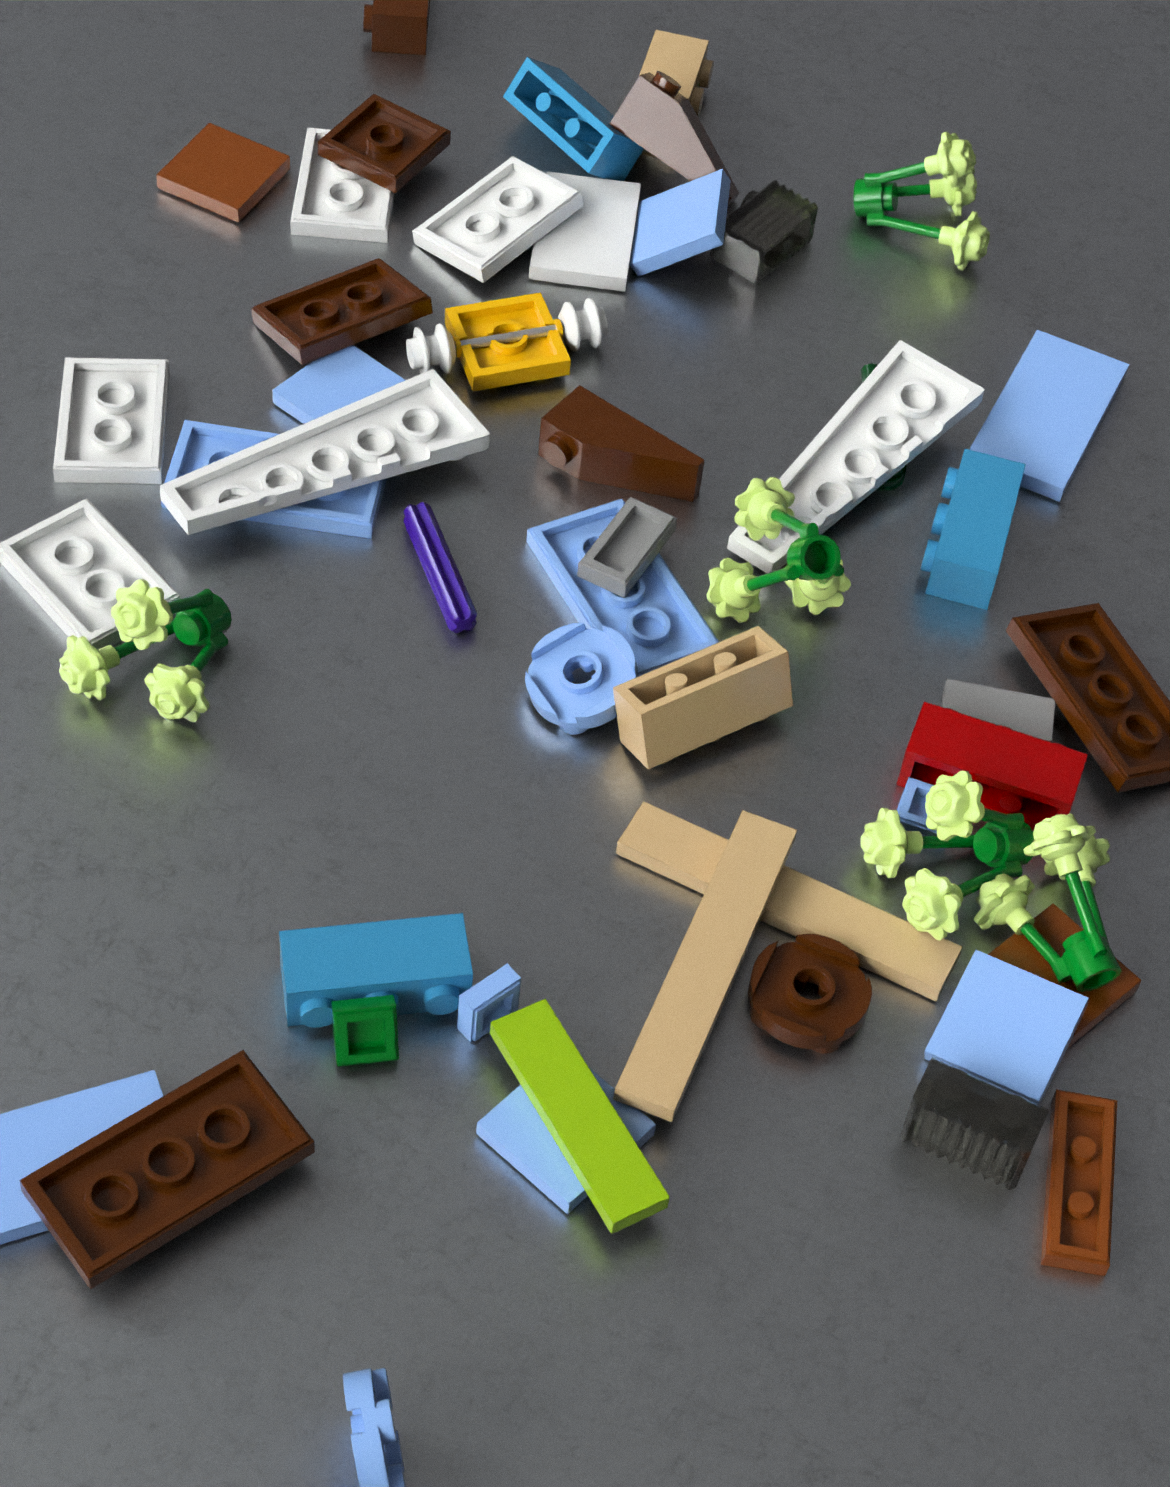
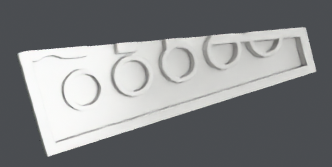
[727,340,985,573]
[160,369,490,535]

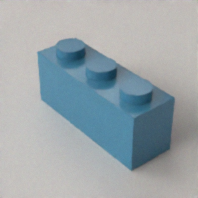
[503,57,644,181]
[920,449,1026,610]
[279,913,473,1028]

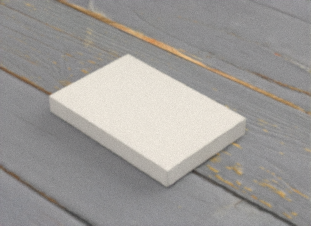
[290,128,395,243]
[412,156,584,283]
[529,171,641,292]
[53,357,170,484]
[0,498,181,649]

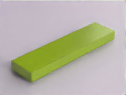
[490,998,670,1234]

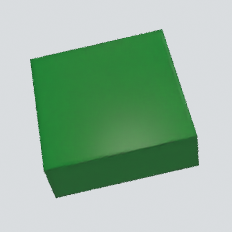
[331,995,399,1067]

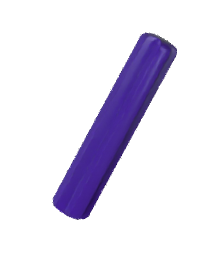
[403,502,477,634]

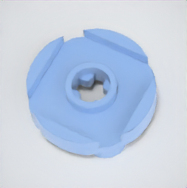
[525,623,638,735]
[343,1368,406,1487]

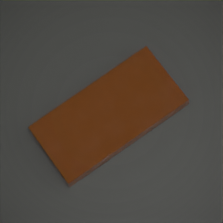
[1005,603,1170,793]
[19,1050,315,1290]

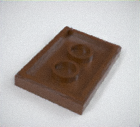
[251,258,433,365]

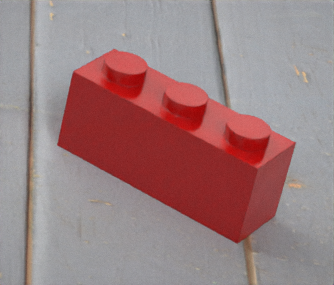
[896,702,1088,830]

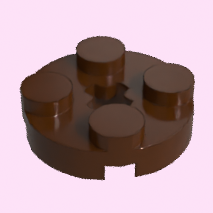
[748,934,872,1054]

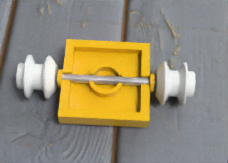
[406,292,608,392]

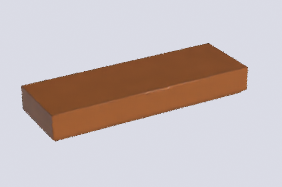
[1041,1089,1118,1277]

